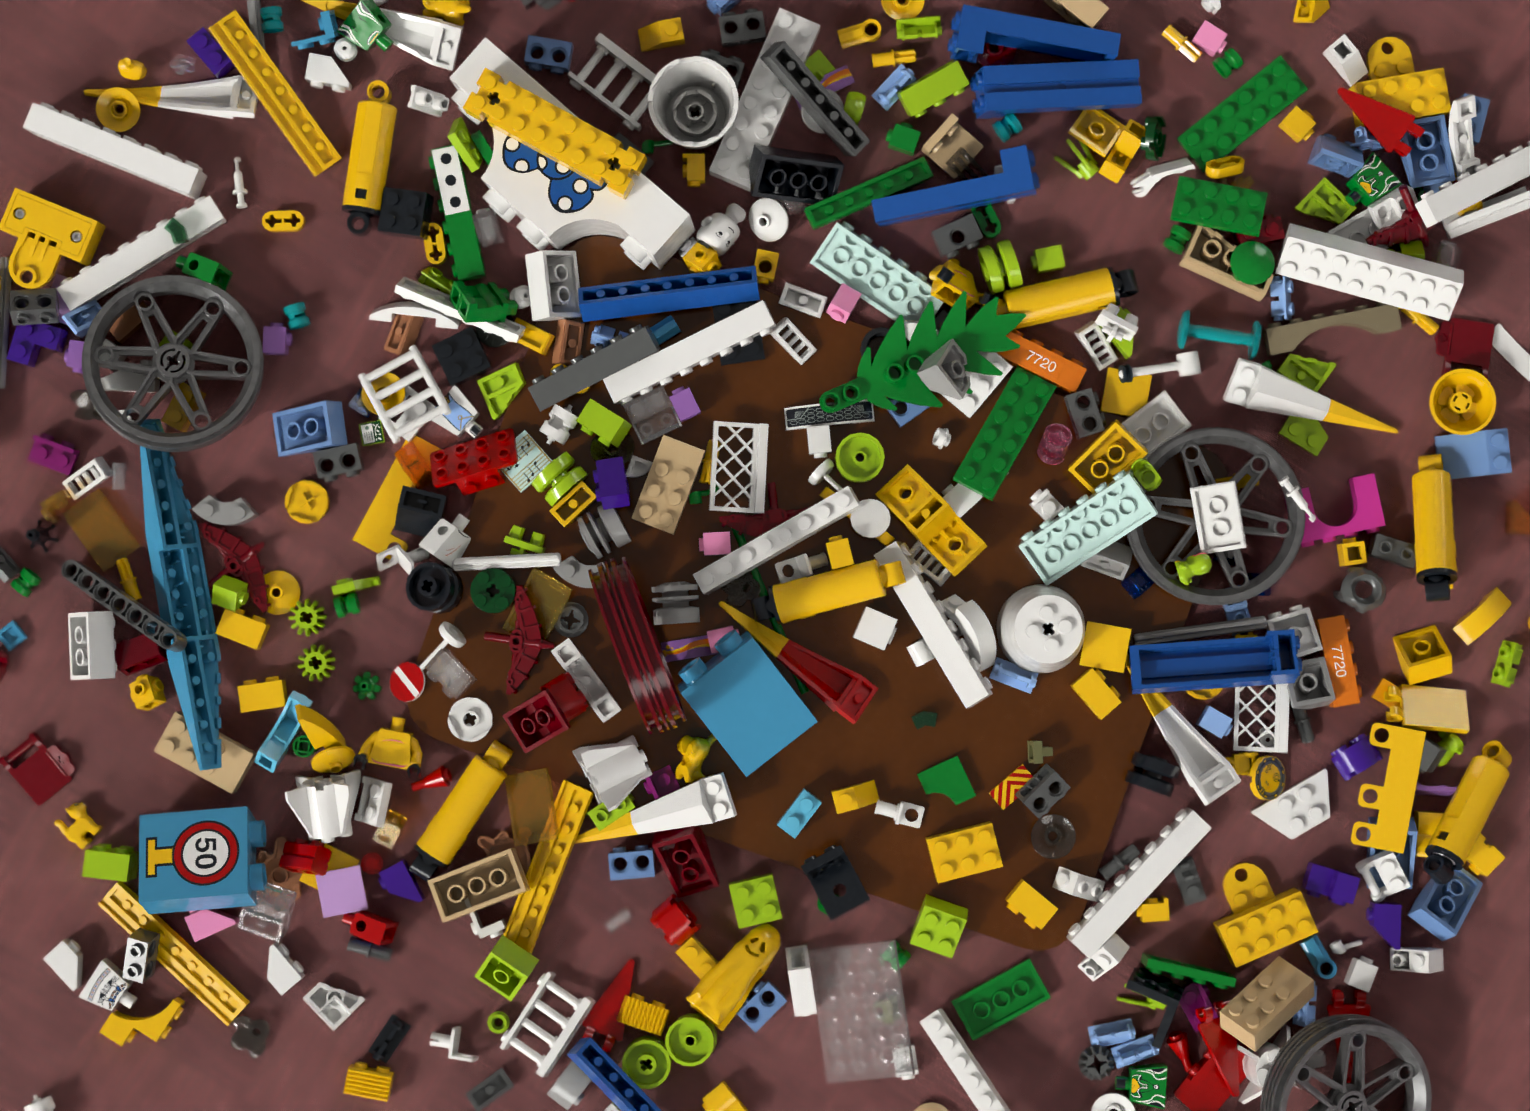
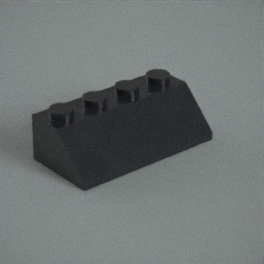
[749,145,844,204]

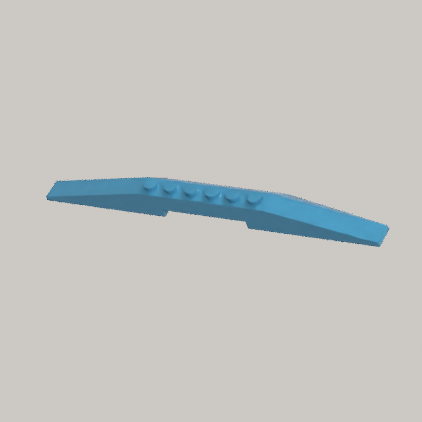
[140,419,222,771]

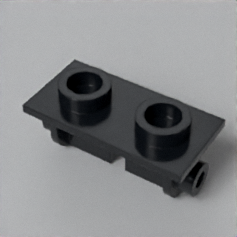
[368,1014,411,1064]

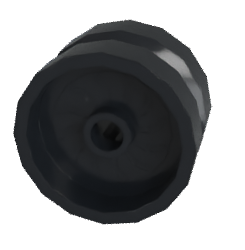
[405,562,463,614]
[1124,751,1181,797]

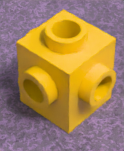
[683,242,722,274]
[129,674,167,711]

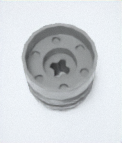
[576,505,632,559]
[651,581,700,625]

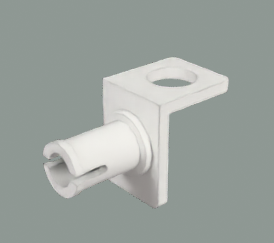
[376,545,429,575]
[775,552,828,584]
[874,800,925,828]
[430,1026,479,1062]

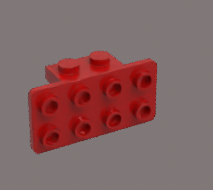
[430,428,518,496]
[1174,1039,1249,1111]

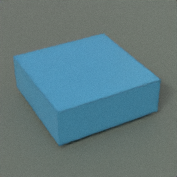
[0,620,28,651]

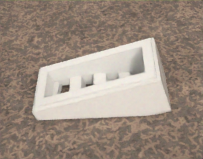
[771,317,817,365]
[1074,321,1118,371]
[62,456,114,501]
[909,541,951,587]

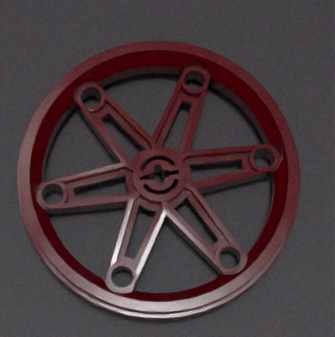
[588,556,687,735]

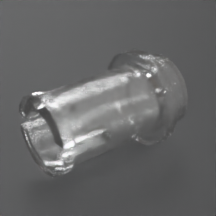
[110,463,128,490]
[604,907,633,934]

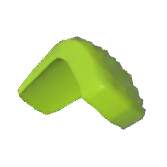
[844,91,866,126]
[1131,458,1162,491]

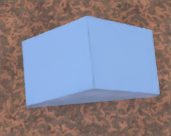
[62,299,102,338]

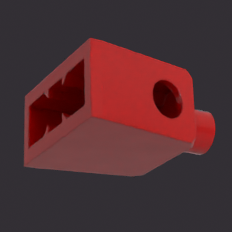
[342,911,399,946]

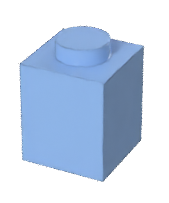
[1196,705,1233,739]

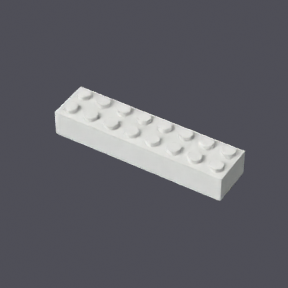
[709,8,821,192]
[23,102,208,200]
[1275,223,1464,321]

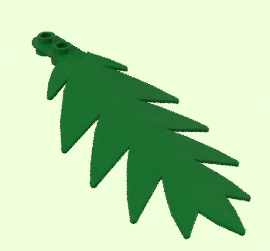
[819,291,1026,413]

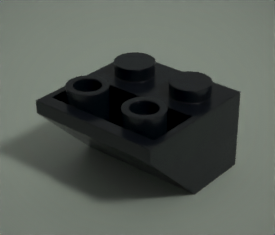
[394,486,448,537]

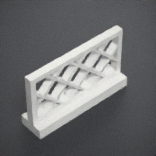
[1441,186,1530,240]
[709,421,769,514]
[1233,684,1289,753]

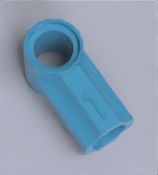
[650,315,681,345]
[1299,934,1337,979]

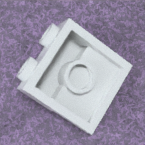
[1266,604,1323,658]

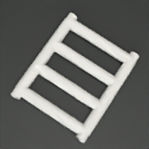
[358,345,452,444]

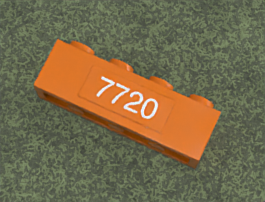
[996,329,1087,394]
[1314,615,1362,708]

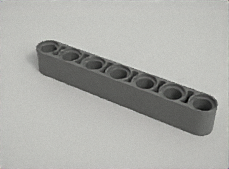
[61,560,187,652]

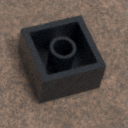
[377,187,434,240]
[432,326,493,387]

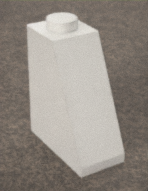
[785,944,817,1017]

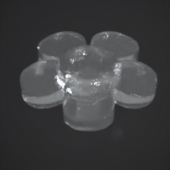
[170,55,195,75]

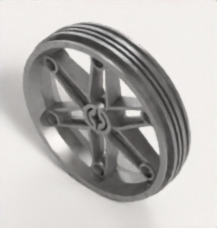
[82,275,264,452]
[1127,427,1305,605]
[1260,1014,1432,1111]

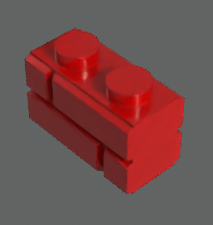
[279,838,332,876]

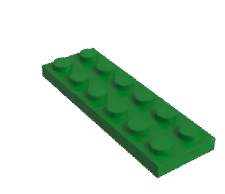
[1176,55,1308,173]
[953,366,1057,501]

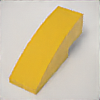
[295,704,347,749]

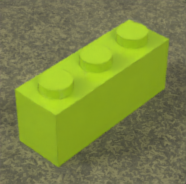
[896,60,970,118]

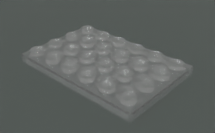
[808,940,915,1083]

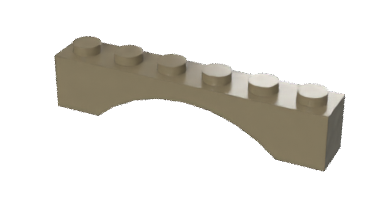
[1262,302,1402,357]

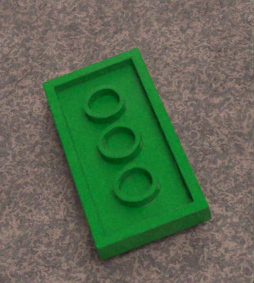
[1170,176,1268,237]
[1141,953,1237,989]
[951,958,1051,1041]

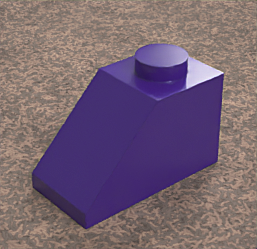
[378,859,425,902]
[1366,902,1402,950]

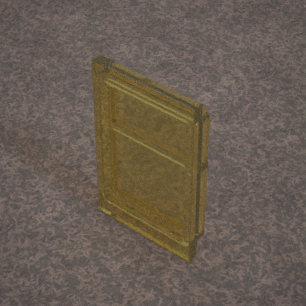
[63,488,140,572]
[502,567,572,640]
[505,768,558,847]

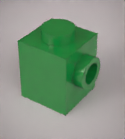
[885,122,921,156]

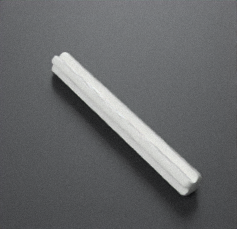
[453,553,561,571]

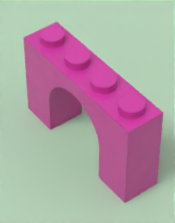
[1283,473,1385,548]

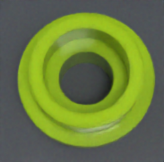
[487,1011,510,1034]

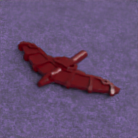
[1365,180,1458,247]
[719,482,815,537]
[198,521,271,613]
[484,585,555,695]

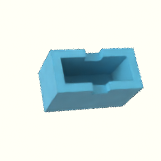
[777,788,822,839]

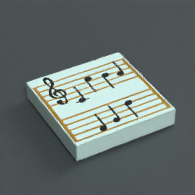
[500,430,552,493]

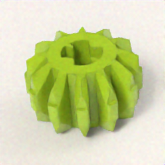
[288,599,327,637]
[298,644,336,682]

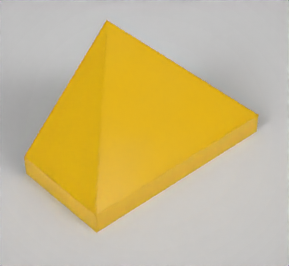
[1293,0,1330,23]

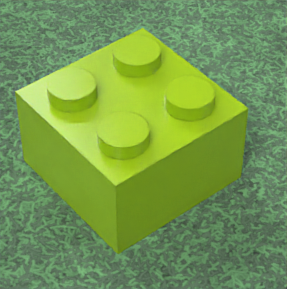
[82,843,139,882]
[729,873,783,929]
[910,894,968,958]
[474,935,539,1001]

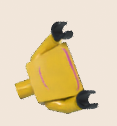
[929,259,996,311]
[353,716,423,779]

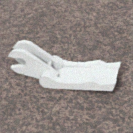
[1130,157,1196,197]

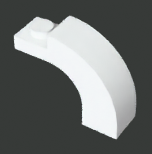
[941,594,997,672]

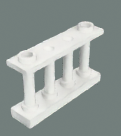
[567,33,656,131]
[499,972,596,1078]

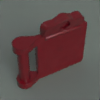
[1435,318,1495,379]
[0,731,77,806]

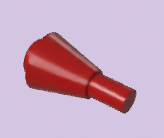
[411,765,452,791]
[1166,1031,1193,1072]

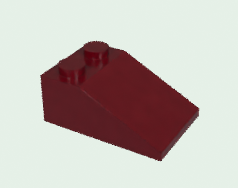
[502,688,571,754]
[652,825,719,898]

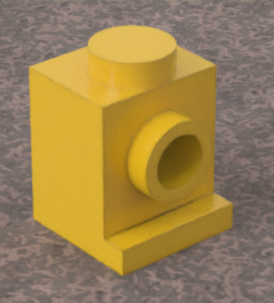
[682,154,705,187]
[1135,896,1170,922]

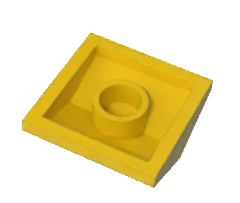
[1068,109,1125,158]

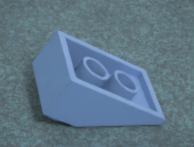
[1400,114,1456,188]
[1307,133,1364,178]
[272,400,348,457]
[1434,428,1512,479]
[1366,817,1418,889]
[1407,868,1483,942]

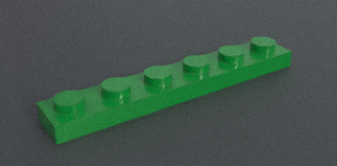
[804,156,934,230]

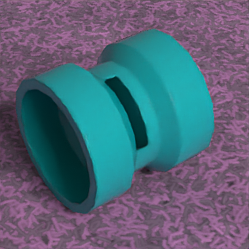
[260,6,284,33]
[992,113,1023,143]
[283,302,311,330]

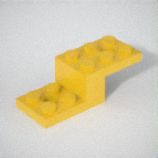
[875,464,988,577]

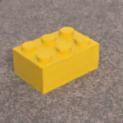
[1068,419,1148,494]
[925,821,1003,883]

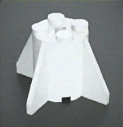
[572,735,652,812]
[285,769,361,843]
[1237,1024,1303,1104]

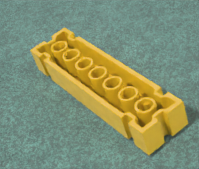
[463,68,648,200]

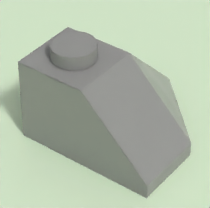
[917,339,971,400]
[1287,657,1336,709]

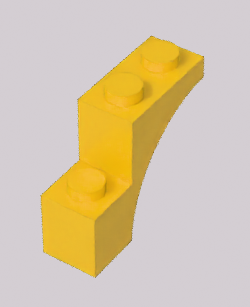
[99,997,185,1047]

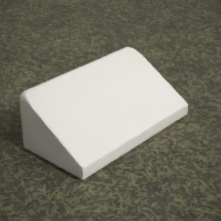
[779,282,828,318]

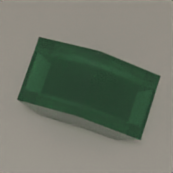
[164,217,189,245]
[911,711,937,730]

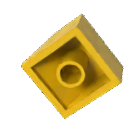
[1393,625,1452,685]

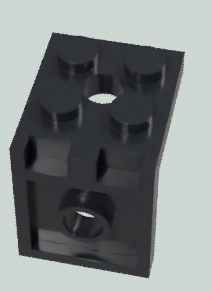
[801,845,871,921]
[1125,967,1185,1049]

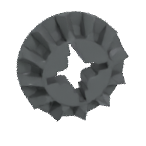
[553,602,589,638]
[1078,1045,1114,1080]

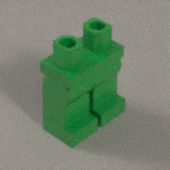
[449,281,518,323]

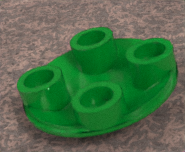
[1230,241,1275,285]

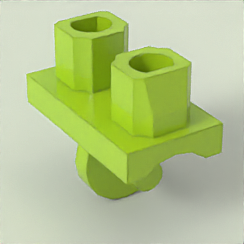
[503,525,546,555]

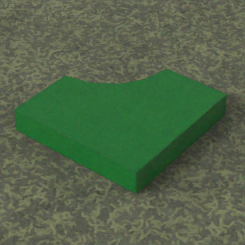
[917,755,976,805]

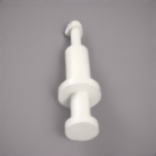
[232,157,248,209]
[1279,475,1316,522]

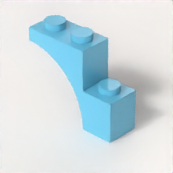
[254,690,313,773]

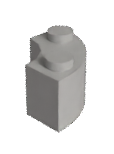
[192,495,259,526]
[553,556,606,588]
[547,1061,591,1111]

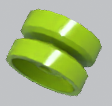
[978,239,1023,295]
[835,433,885,483]
[531,451,588,507]
[665,1013,717,1066]
[622,1035,672,1089]

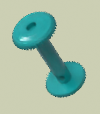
[1177,310,1261,360]

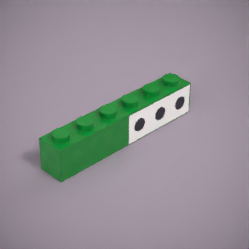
[428,145,487,282]

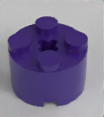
[1330,733,1383,782]

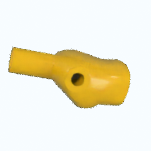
[118,58,147,80]

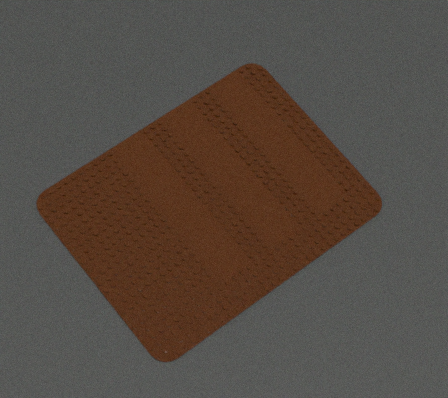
[407,235,1228,951]

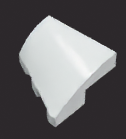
[1367,184,1418,230]
[303,982,365,1031]

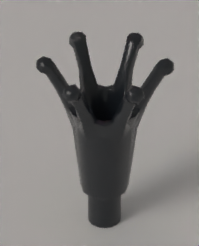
[26,520,59,553]

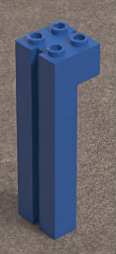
[947,4,1121,63]
[970,59,1142,119]
[871,145,1040,227]
[1128,629,1302,694]

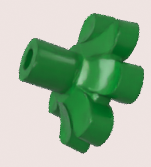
[353,671,382,700]

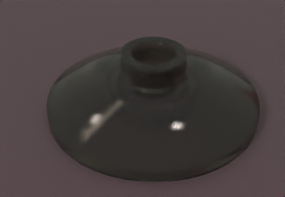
[590,433,635,464]
[1031,814,1076,859]

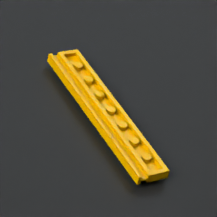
[208,9,342,177]
[503,780,594,954]
[98,881,250,1026]

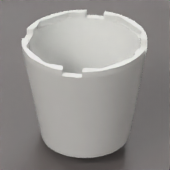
[648,56,739,149]
[996,584,1086,673]

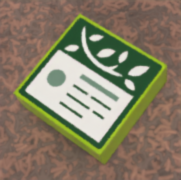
[359,420,386,446]

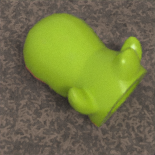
[1174,552,1212,585]
[1437,731,1464,767]

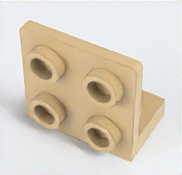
[921,113,983,179]

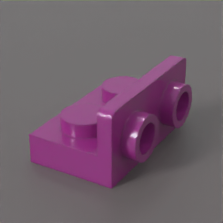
[27,432,80,476]
[643,764,681,800]
[1179,981,1218,1032]

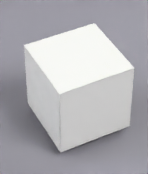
[853,606,897,650]

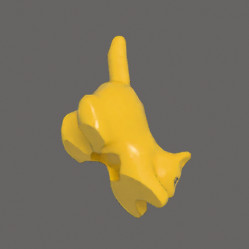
[422,0,472,26]
[675,734,716,783]

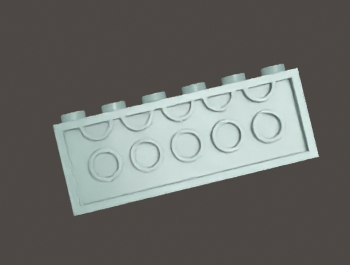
[810,221,944,321]
[1018,469,1158,586]

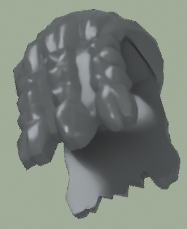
[1333,567,1386,614]

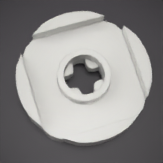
[448,697,493,742]

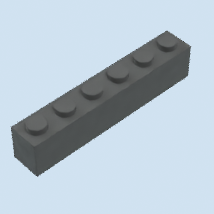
[760,41,870,156]
[528,324,661,412]

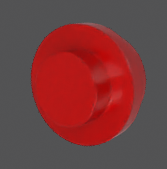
[361,852,384,875]

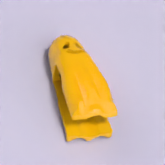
[686,924,781,1031]

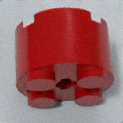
[540,672,589,722]
[650,894,701,946]

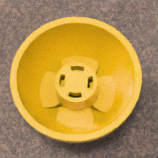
[1429,369,1496,435]

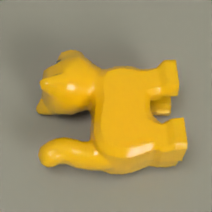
[54,802,103,850]

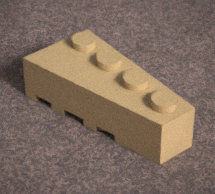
[1179,225,1274,302]

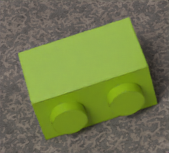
[576,398,632,448]

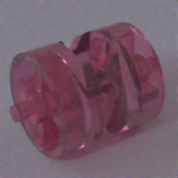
[1037,423,1072,465]

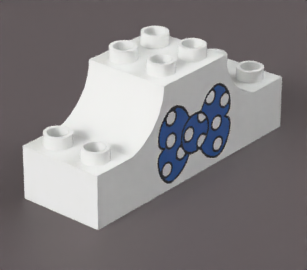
[450,37,695,270]

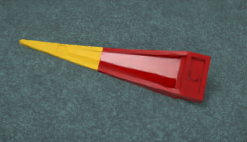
[719,601,879,724]

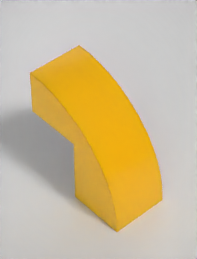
[1098,118,1146,183]
[1453,587,1512,646]

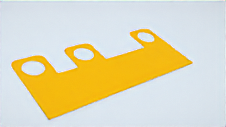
[352,436,441,560]
[1351,723,1426,854]

